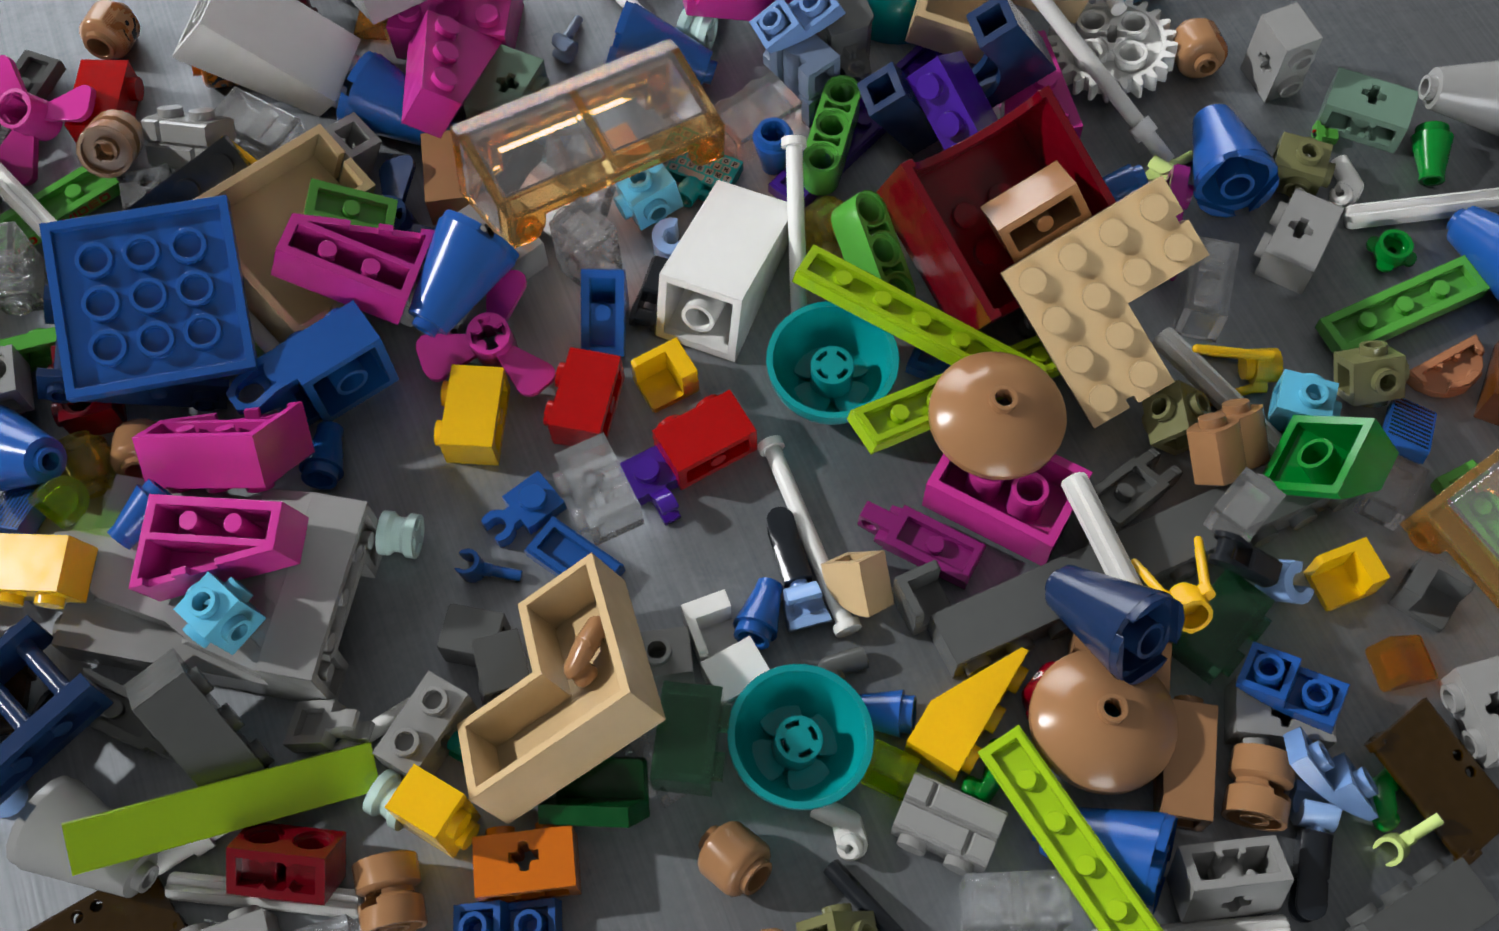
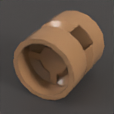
[76,109,145,178]
[1221,743,1296,832]
[352,850,428,931]

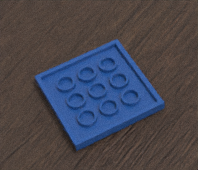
[39,195,259,403]

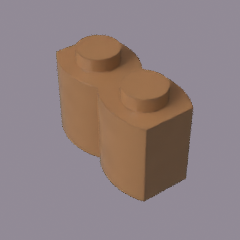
[1186,398,1270,486]

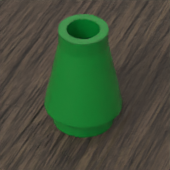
[1410,121,1454,186]

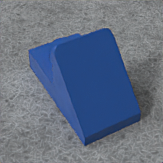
[581,268,629,357]

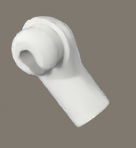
[1329,155,1364,211]
[810,802,868,861]

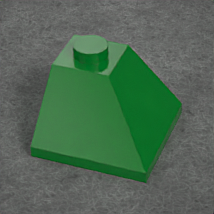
[1256,415,1399,500]

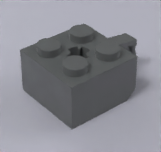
[816,0,874,82]

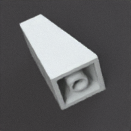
[172,0,361,117]
[655,180,788,362]

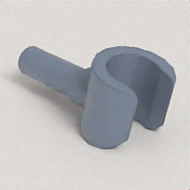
[552,15,583,64]

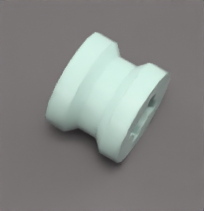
[676,8,718,50]
[375,510,425,559]
[362,769,404,831]

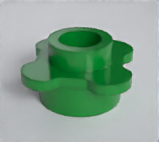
[1366,229,1417,273]

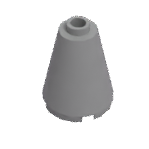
[1418,60,1499,137]
[6,775,159,898]

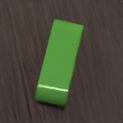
[803,75,861,196]
[831,190,916,297]

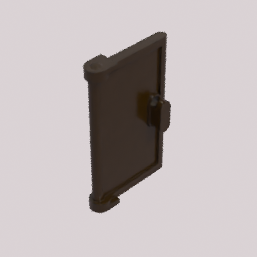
[1364,697,1499,865]
[27,876,189,931]

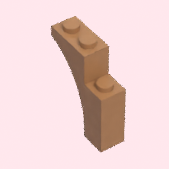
[1067,634,1218,832]

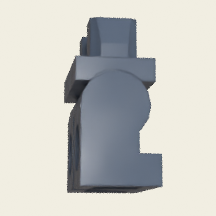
[763,34,840,128]

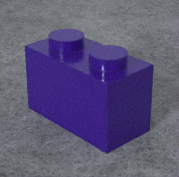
[906,50,998,150]

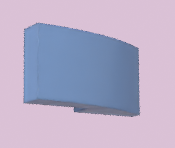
[749,0,846,53]
[1283,726,1379,821]

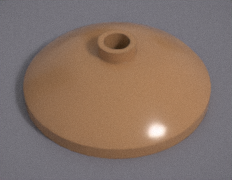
[928,352,1067,480]
[1029,649,1178,795]

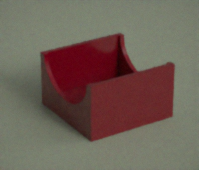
[876,85,1116,331]

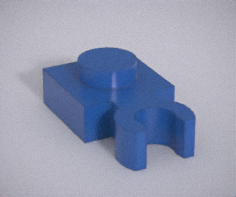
[481,471,567,548]

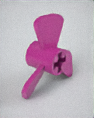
[0,55,96,186]
[416,270,556,397]

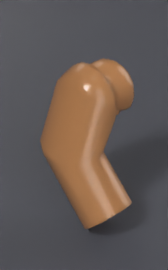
[563,616,605,688]

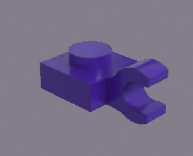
[617,445,681,526]

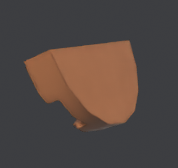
[1406,334,1485,398]

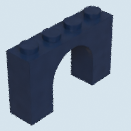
[857,0,1057,155]

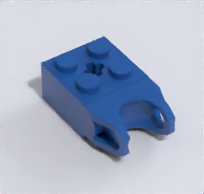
[226,300,400,426]

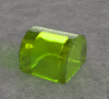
[27,476,90,529]
[860,738,921,802]

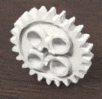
[1047,0,1178,103]

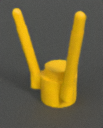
[1192,344,1283,407]
[1131,536,1216,634]

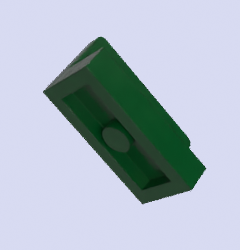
[538,756,650,828]

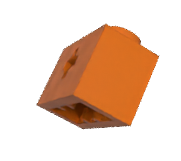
[472,822,582,903]

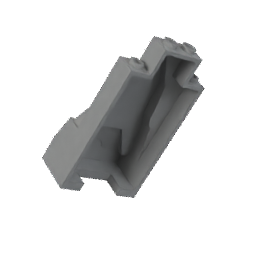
[29,474,382,701]

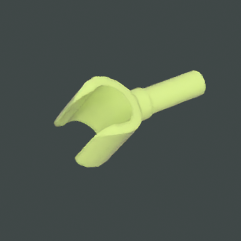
[1145,150,1193,181]
[1373,812,1444,867]

